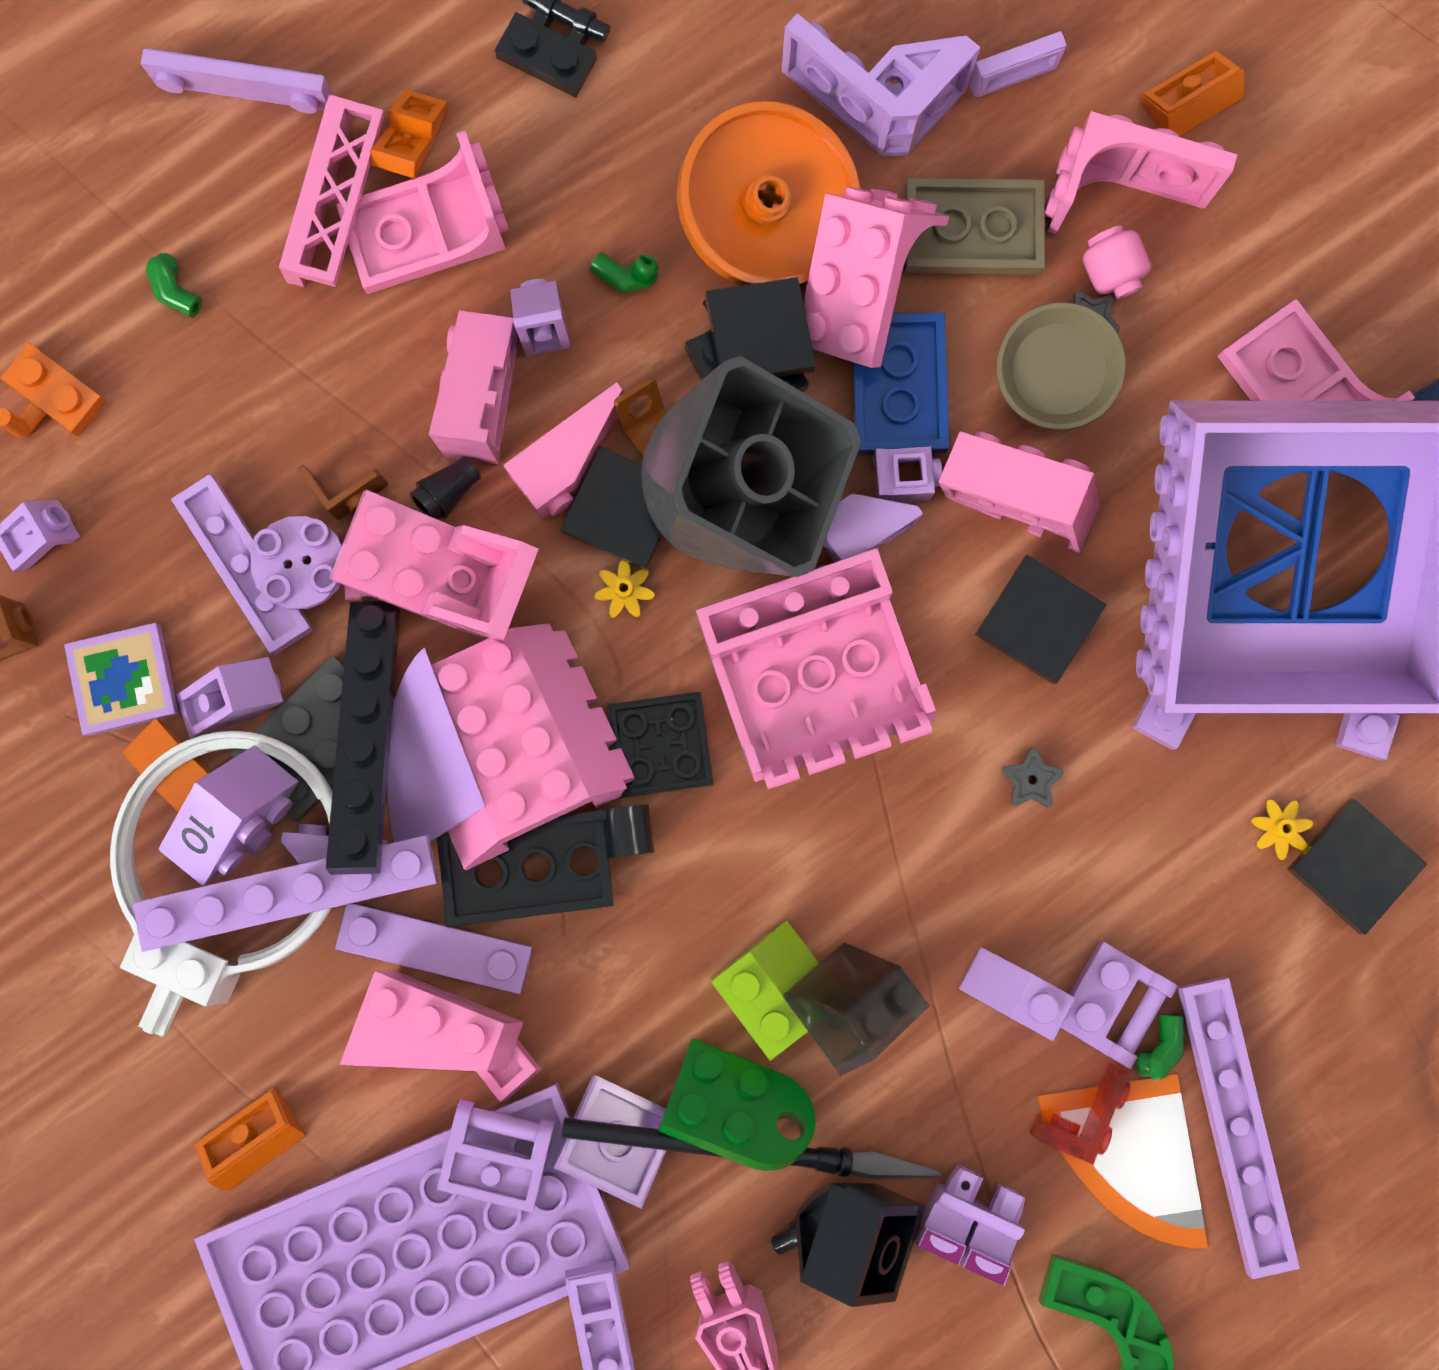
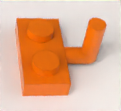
[0,342,107,438]

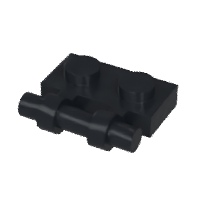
[495,0,610,98]

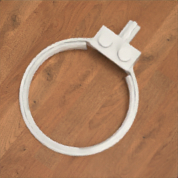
[110,731,333,1037]

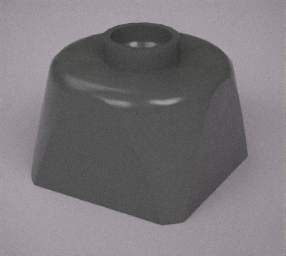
[641,356,861,577]

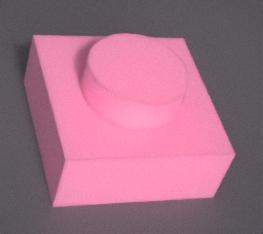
[476,1039,541,1102]

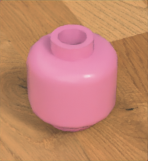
[1082,225,1152,300]

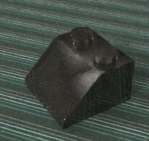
[782,942,930,1076]

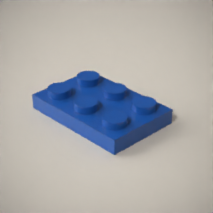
[852,312,949,454]

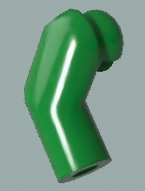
[589,252,659,293]
[145,253,202,318]
[1135,1014,1184,1081]

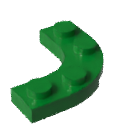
[1038,1253,1174,1370]

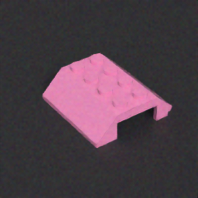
[696,548,936,790]
[393,623,635,870]

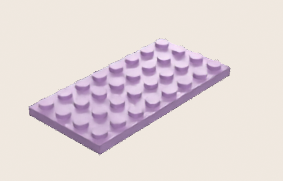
[194,1082,631,1370]

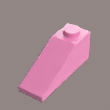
[503,382,623,519]

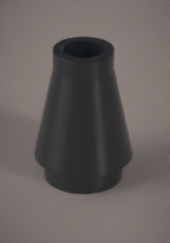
[410,457,481,520]

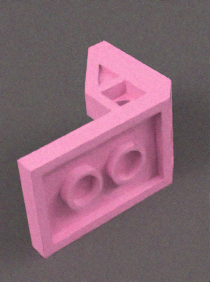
[329,490,539,640]

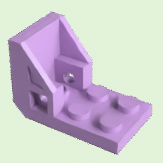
[781,13,981,157]

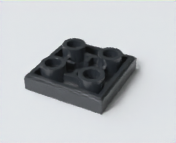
[705,277,816,377]
[560,446,662,571]
[975,554,1107,685]
[608,692,713,798]
[1287,799,1427,935]

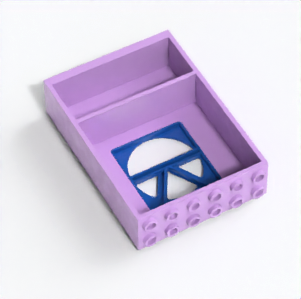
[1136,400,1439,713]

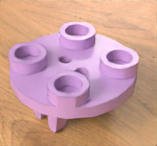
[251,516,342,610]

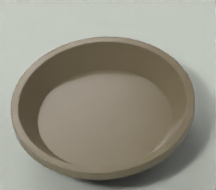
[996,302,1126,431]

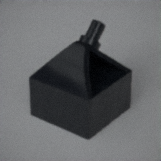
[772,1183,925,1307]

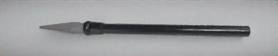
[562,1118,942,1179]

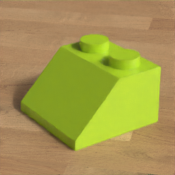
[711,920,844,1061]

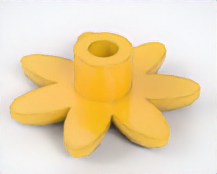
[594,560,655,618]
[1251,799,1313,860]

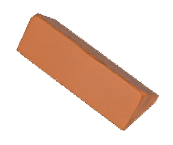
[1141,50,1245,137]
[194,1087,305,1191]

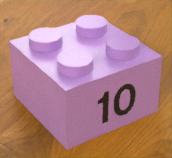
[158,745,299,886]

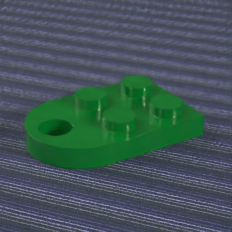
[658,1038,816,1171]

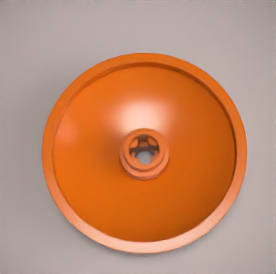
[677,101,860,286]

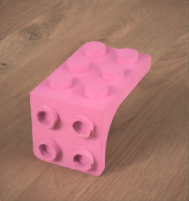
[1045,111,1238,234]
[336,130,509,294]
[803,187,949,368]
[1217,299,1415,401]

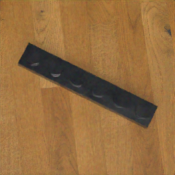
[326,601,400,875]

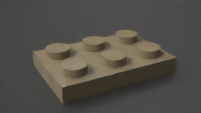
[905,178,1045,275]

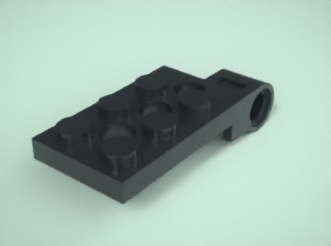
[437,804,655,927]

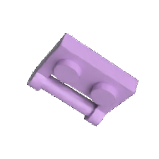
[1060,941,1178,1070]
[436,1099,556,1213]

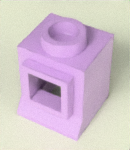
[871,446,942,503]

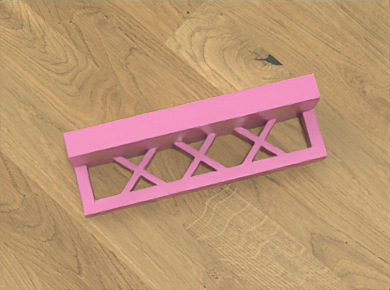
[279,94,385,287]

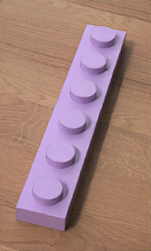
[132,835,439,952]
[1177,977,1300,1279]

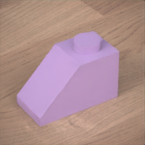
[510,279,571,357]
[823,493,923,563]
[176,657,283,739]
[958,947,1076,1041]

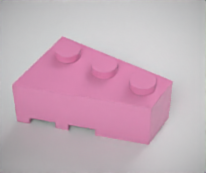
[429,310,519,465]
[938,431,1101,554]
[340,971,524,1072]

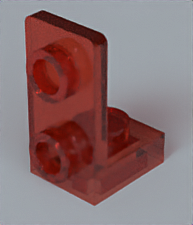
[1029,1063,1130,1165]

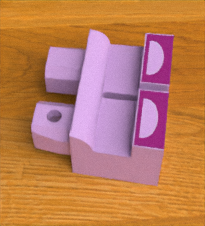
[915,1164,1026,1286]

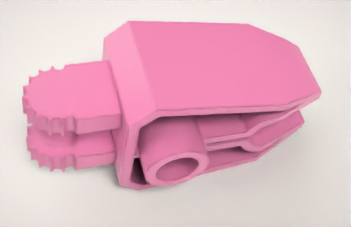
[690,1261,779,1370]

